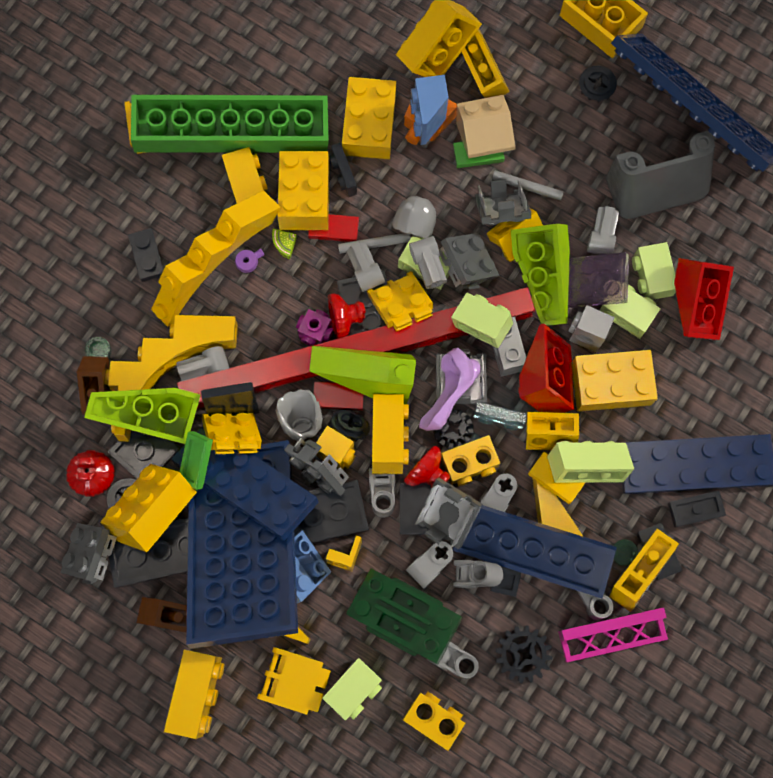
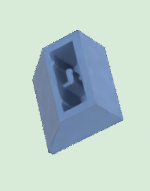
[410,75,448,145]
[294,530,331,603]

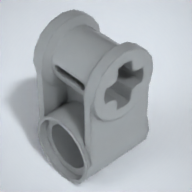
[369,468,395,518]
[480,474,517,512]
[406,541,453,589]
[453,560,503,588]
[426,642,479,679]

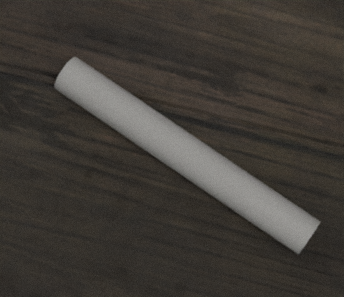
[492,170,564,201]
[338,233,411,254]

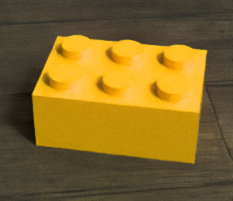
[396,0,482,77]
[559,0,648,59]
[342,77,396,159]
[278,151,329,230]
[572,350,658,412]
[100,464,197,552]
[164,649,225,739]

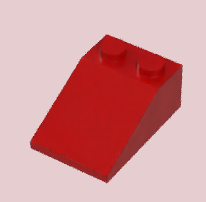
[674,258,734,340]
[518,323,574,413]

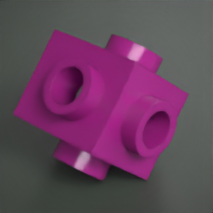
[296,309,334,346]

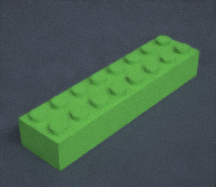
[131,95,328,153]

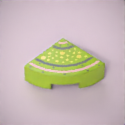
[272,228,297,259]

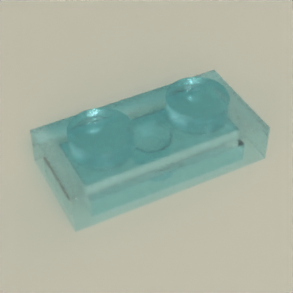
[474,402,527,430]

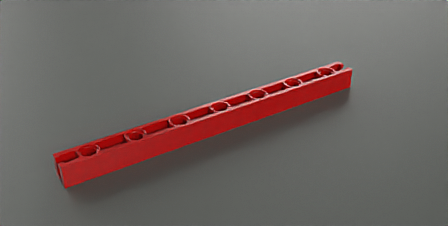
[177,287,535,409]

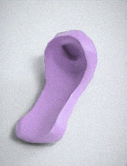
[419,348,480,431]

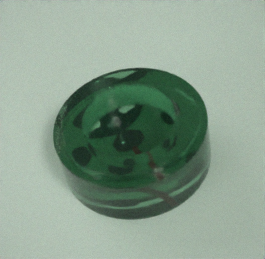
[85,337,112,358]
[613,539,638,566]

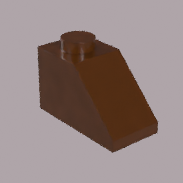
[77,356,110,415]
[136,597,187,633]

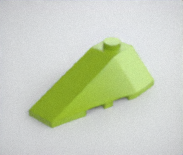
[511,224,570,326]
[309,346,416,404]
[84,388,200,444]

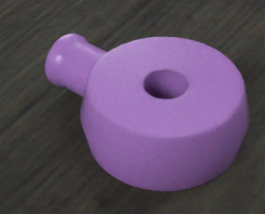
[235,249,264,273]

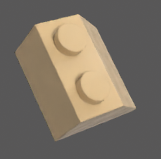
[456,95,515,159]

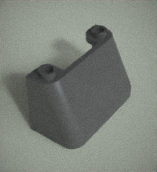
[606,131,715,219]

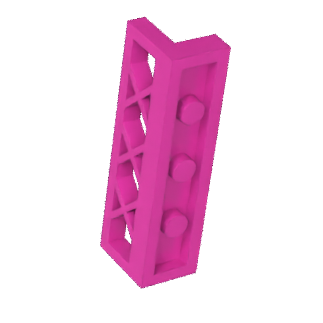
[558,608,668,662]

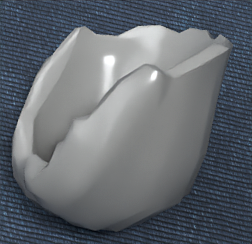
[391,196,436,239]
[275,389,323,441]

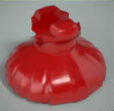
[328,293,366,339]
[404,446,450,488]
[66,450,115,497]

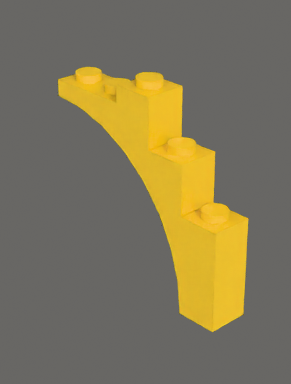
[151,191,281,327]
[105,315,238,442]

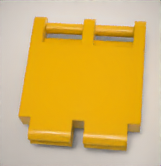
[367,271,433,331]
[202,413,262,454]
[257,647,331,715]

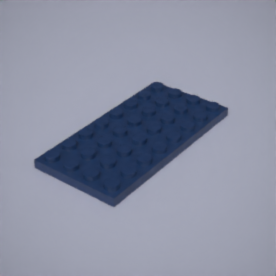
[611,33,773,172]
[186,440,298,649]

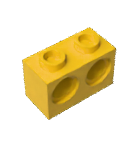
[526,412,579,450]
[316,426,356,469]
[441,435,500,486]
[402,691,466,751]

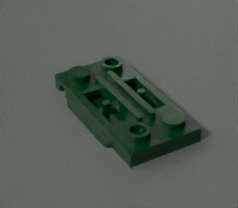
[346,568,463,665]

